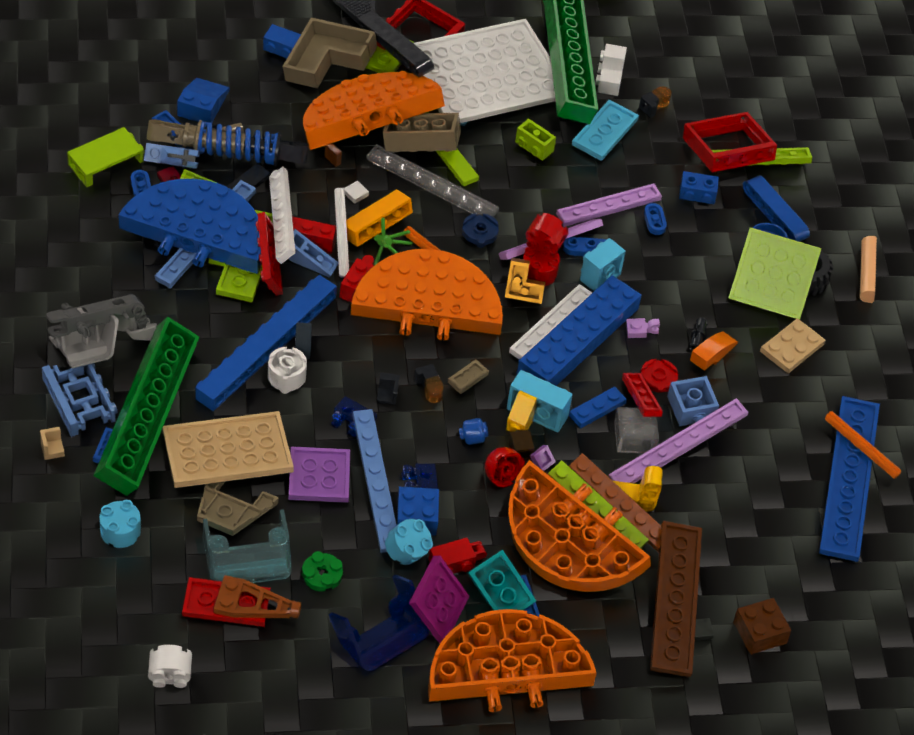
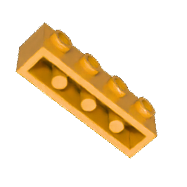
[346,189,413,247]

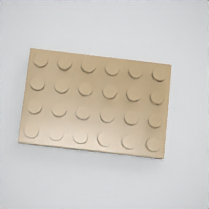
[162,411,294,488]

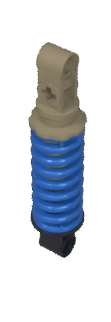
[147,119,309,166]

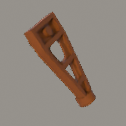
[214,575,302,619]

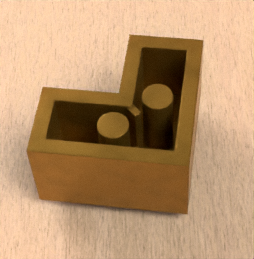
[505,258,545,304]

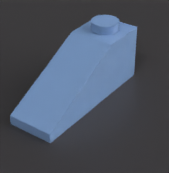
[289,229,338,277]

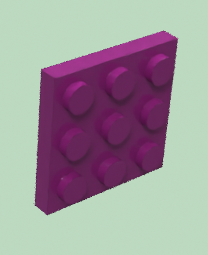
[409,555,470,643]

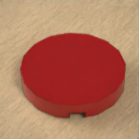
[641,359,678,392]

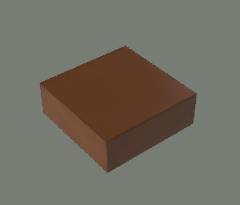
[324,143,342,167]

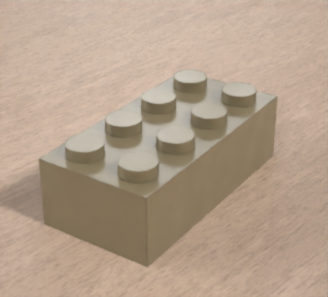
[383,113,461,152]

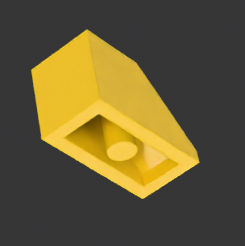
[506,391,537,432]

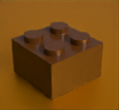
[733,598,792,655]

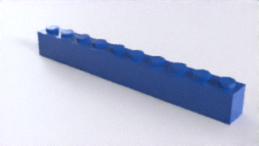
[195,275,337,411]

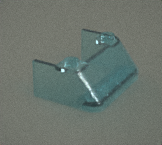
[203,509,292,583]

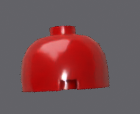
[484,447,525,488]

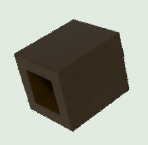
[509,430,535,461]

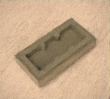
[448,359,489,394]

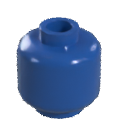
[459,418,489,445]

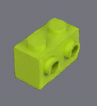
[515,119,556,161]

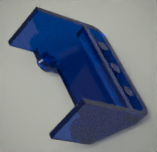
[329,575,430,671]

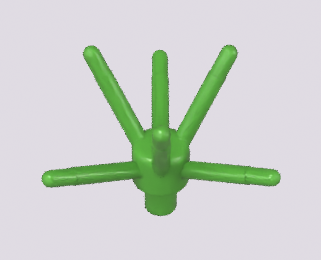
[374,217,413,266]

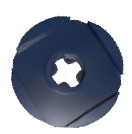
[462,213,499,248]

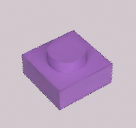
[530,445,556,471]

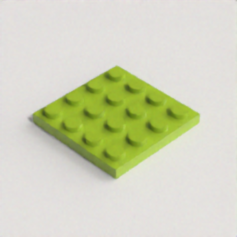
[729,227,822,320]

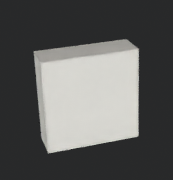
[344,181,369,204]

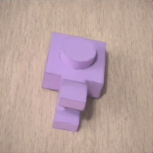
[626,318,660,338]

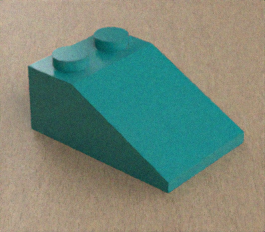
[467,550,536,611]

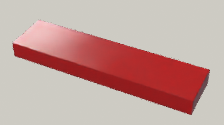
[622,373,663,417]

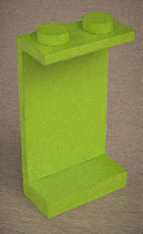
[67,127,145,187]

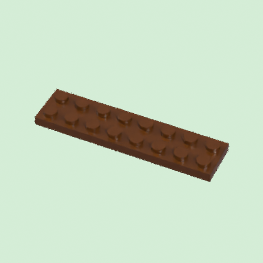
[650,521,702,677]

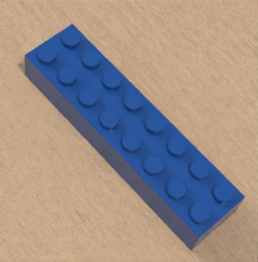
[517,275,642,386]

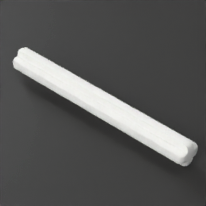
[334,188,349,278]

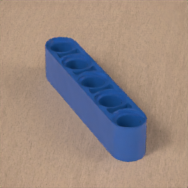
[743,175,810,242]

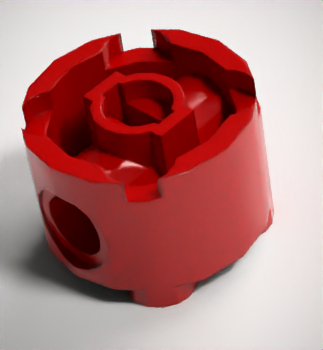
[525,213,569,257]
[523,247,560,286]

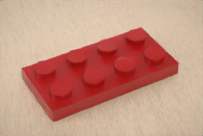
[256,212,283,296]
[182,577,271,627]

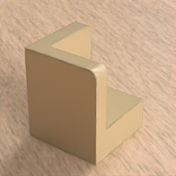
[40,427,65,460]

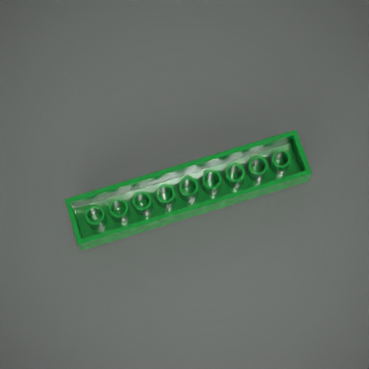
[543,0,598,124]
[93,317,199,496]

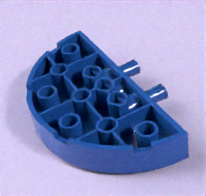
[118,179,261,274]

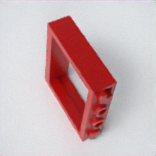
[377,0,465,50]
[683,112,777,172]

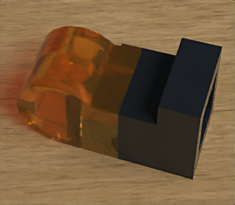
[639,86,672,118]
[414,364,444,403]

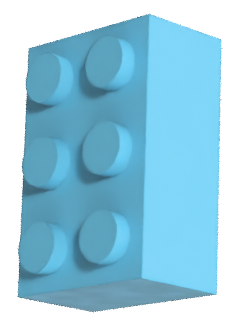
[507,370,573,433]

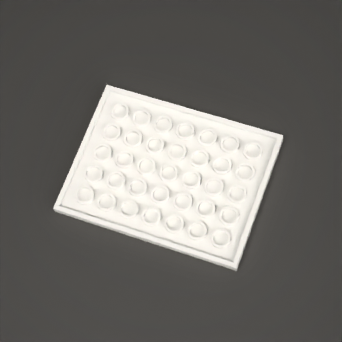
[414,19,555,123]

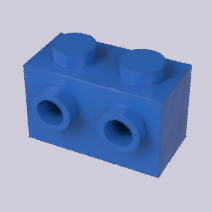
[263,24,301,58]
[679,171,719,204]

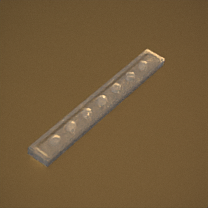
[367,144,499,217]

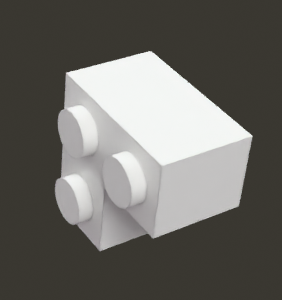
[595,44,627,96]

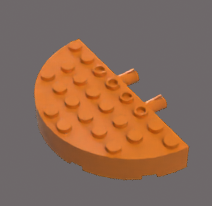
[303,71,445,150]
[351,249,503,341]
[509,460,651,592]
[428,609,596,712]

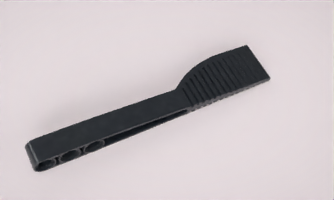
[333,0,434,78]

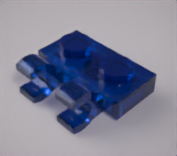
[331,396,378,437]
[401,464,438,489]

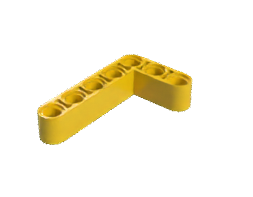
[613,466,663,512]

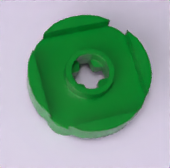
[302,551,343,592]

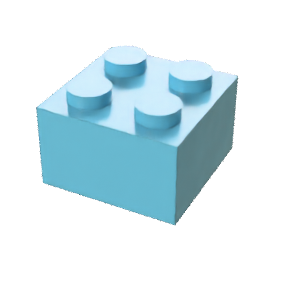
[580,238,626,291]

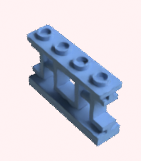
[42,363,118,437]

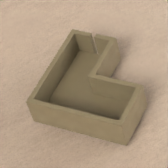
[282,17,377,88]

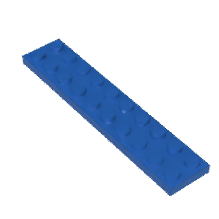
[819,396,880,562]

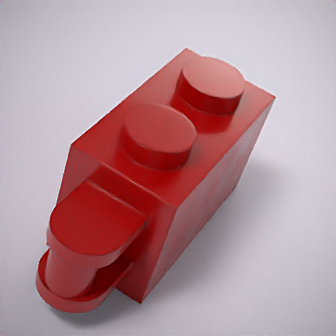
[340,255,374,303]
[428,537,487,574]

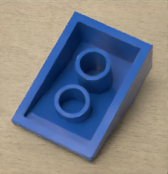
[177,78,230,123]

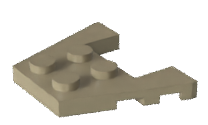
[197,481,279,536]

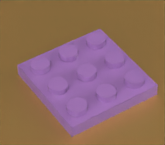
[288,447,350,502]

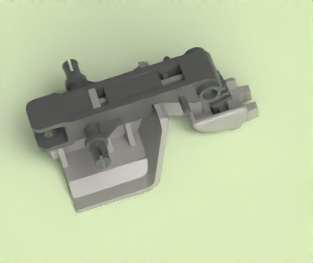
[46,294,157,368]

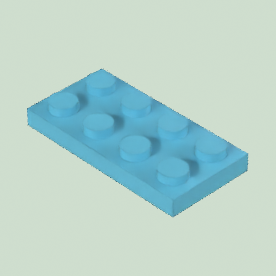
[572,100,639,161]

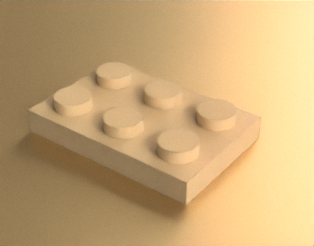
[760,318,826,373]

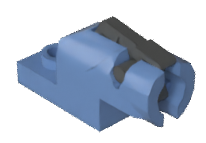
[144,143,200,169]

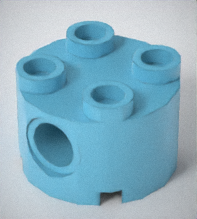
[100,500,141,548]
[385,519,433,565]

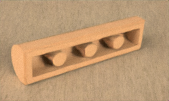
[860,236,877,303]

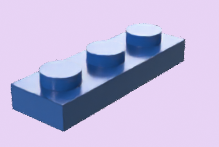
[569,387,627,429]

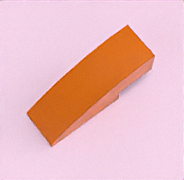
[690,331,738,371]

